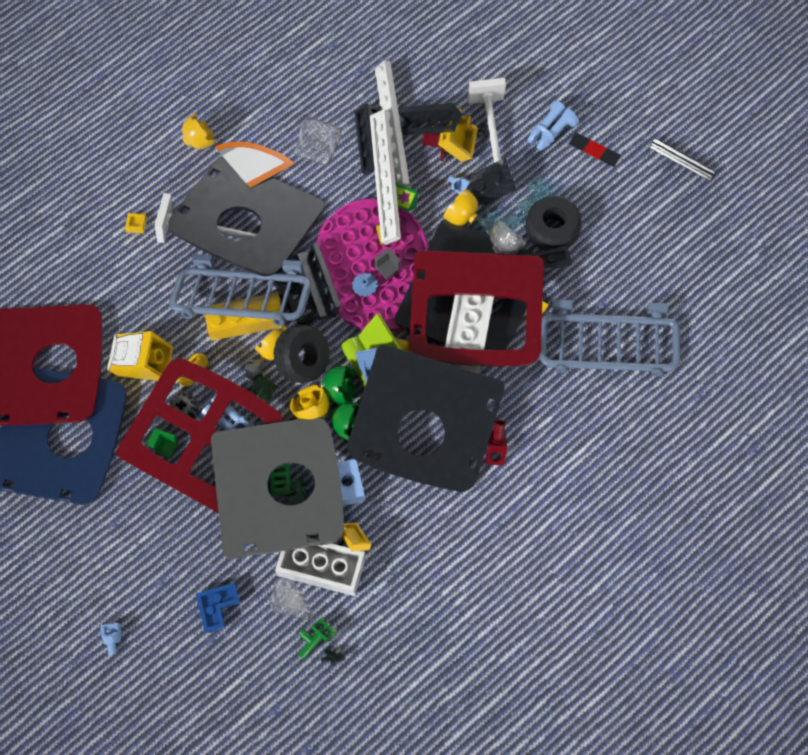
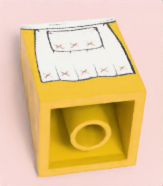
[107,331,173,381]

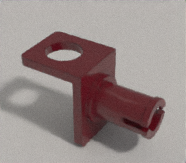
[423,123,446,162]
[485,420,508,466]

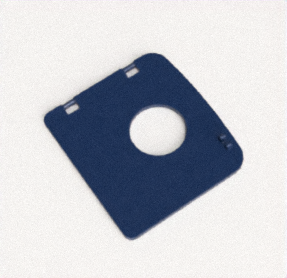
[0,367,127,505]

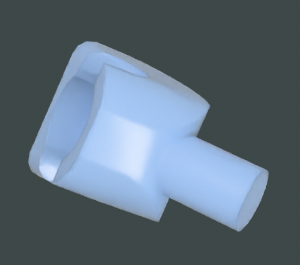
[448,175,471,195]
[100,623,121,655]

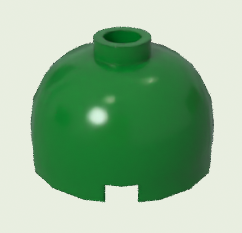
[321,366,356,404]
[331,402,360,441]

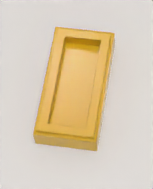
[342,523,371,551]

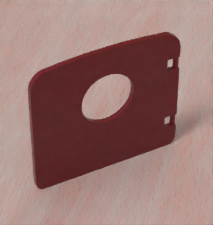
[0,304,103,426]

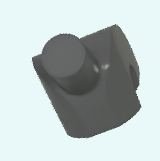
[245,357,270,380]

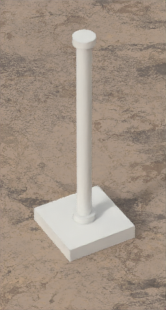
[468,78,506,163]
[155,193,257,243]

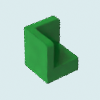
[146,428,179,458]

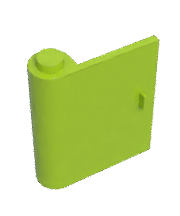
[341,313,402,388]

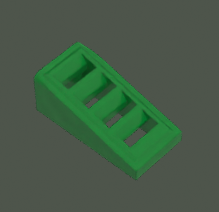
[270,463,291,496]

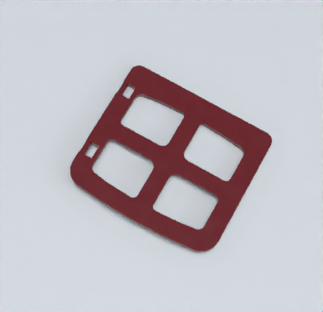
[117,359,283,514]

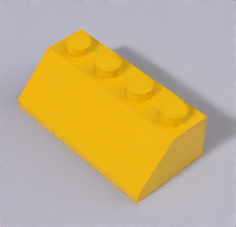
[205,292,285,341]

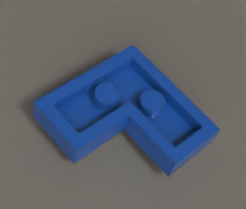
[196,582,240,634]

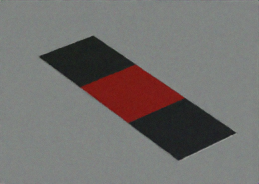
[568,132,621,167]

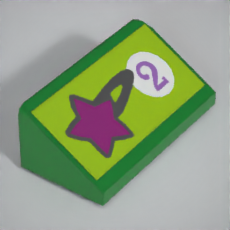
[395,182,418,211]

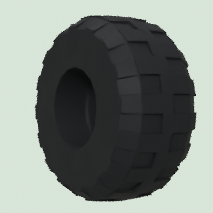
[526,196,582,251]
[273,325,330,383]

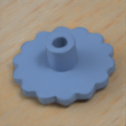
[352,273,378,297]

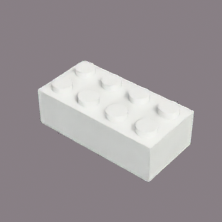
[275,537,366,596]

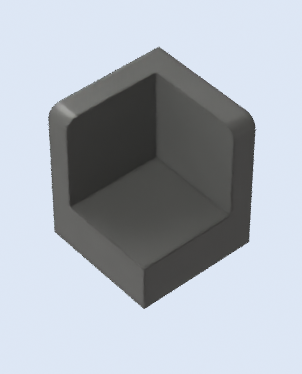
[375,248,402,281]

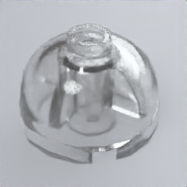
[489,220,527,255]

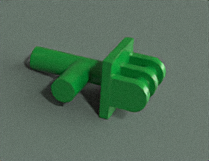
[298,616,338,659]

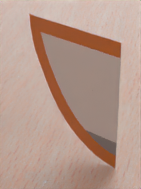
[215,142,295,188]

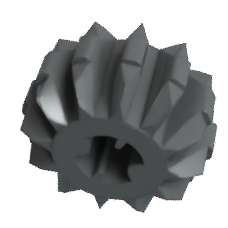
[168,392,199,418]

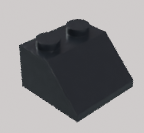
[470,158,516,205]

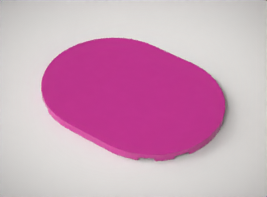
[316,199,429,332]

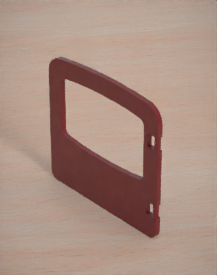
[409,250,544,367]

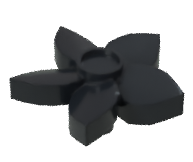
[476,123,490,137]
[321,647,346,666]

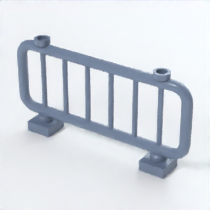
[169,254,311,326]
[539,300,680,377]

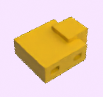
[438,108,478,162]

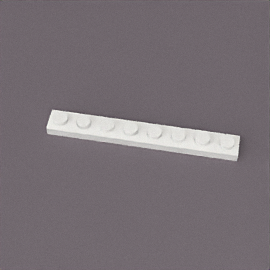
[375,60,410,186]
[370,109,401,245]

